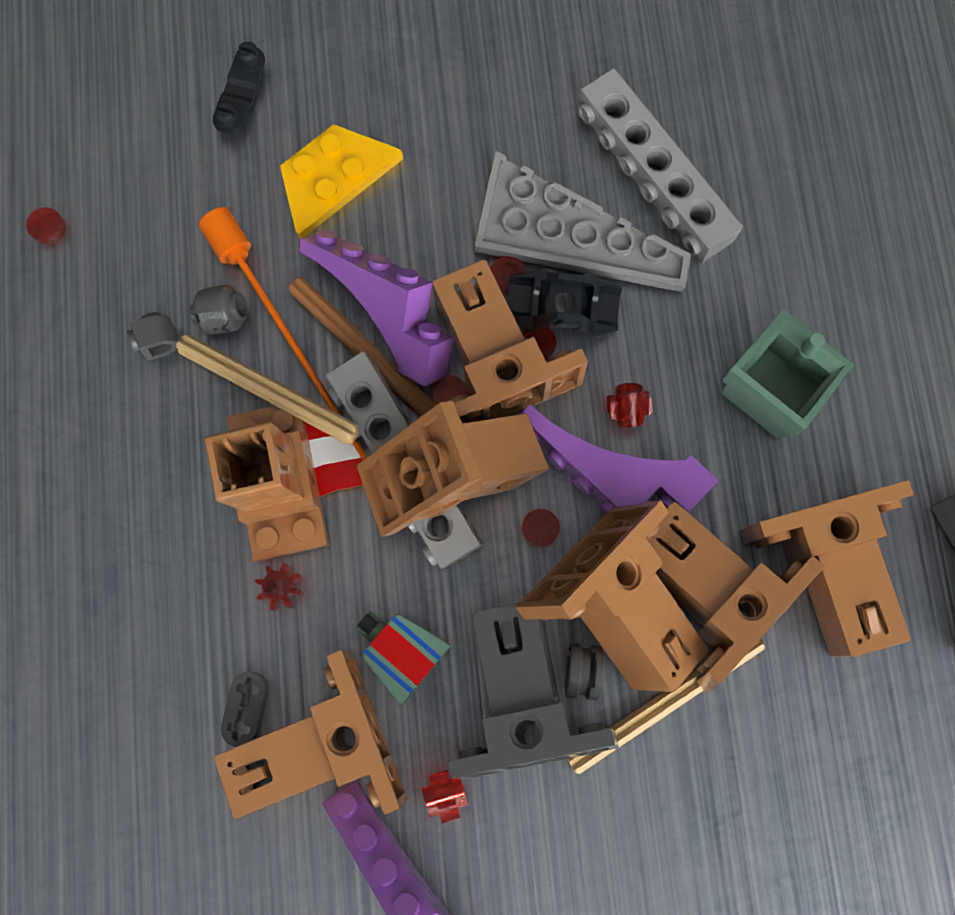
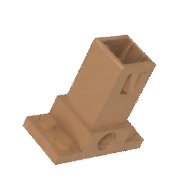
[433,260,588,424]
[357,401,549,537]
[204,405,330,562]
[740,480,914,657]
[516,500,708,692]
[647,502,825,693]
[214,650,408,819]

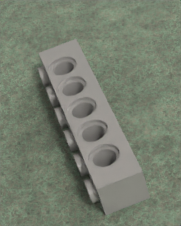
[577,68,743,264]
[326,351,484,569]

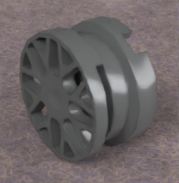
[565,643,603,701]

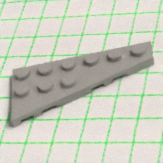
[474,151,691,292]

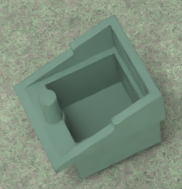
[721,309,855,440]

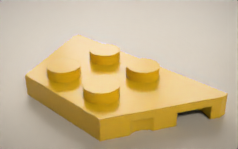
[280,124,403,238]

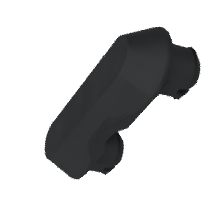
[212,41,265,135]

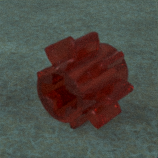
[607,383,653,428]
[255,563,304,611]
[422,770,468,824]

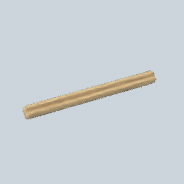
[176,334,360,444]
[567,639,765,774]

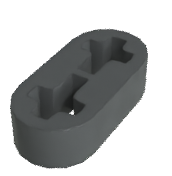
[221,672,269,747]

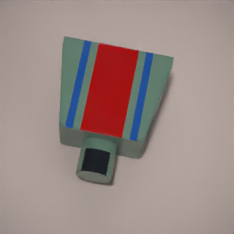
[355,611,451,705]

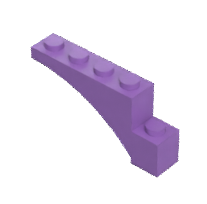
[299,230,455,386]
[521,405,719,514]
[322,780,450,915]

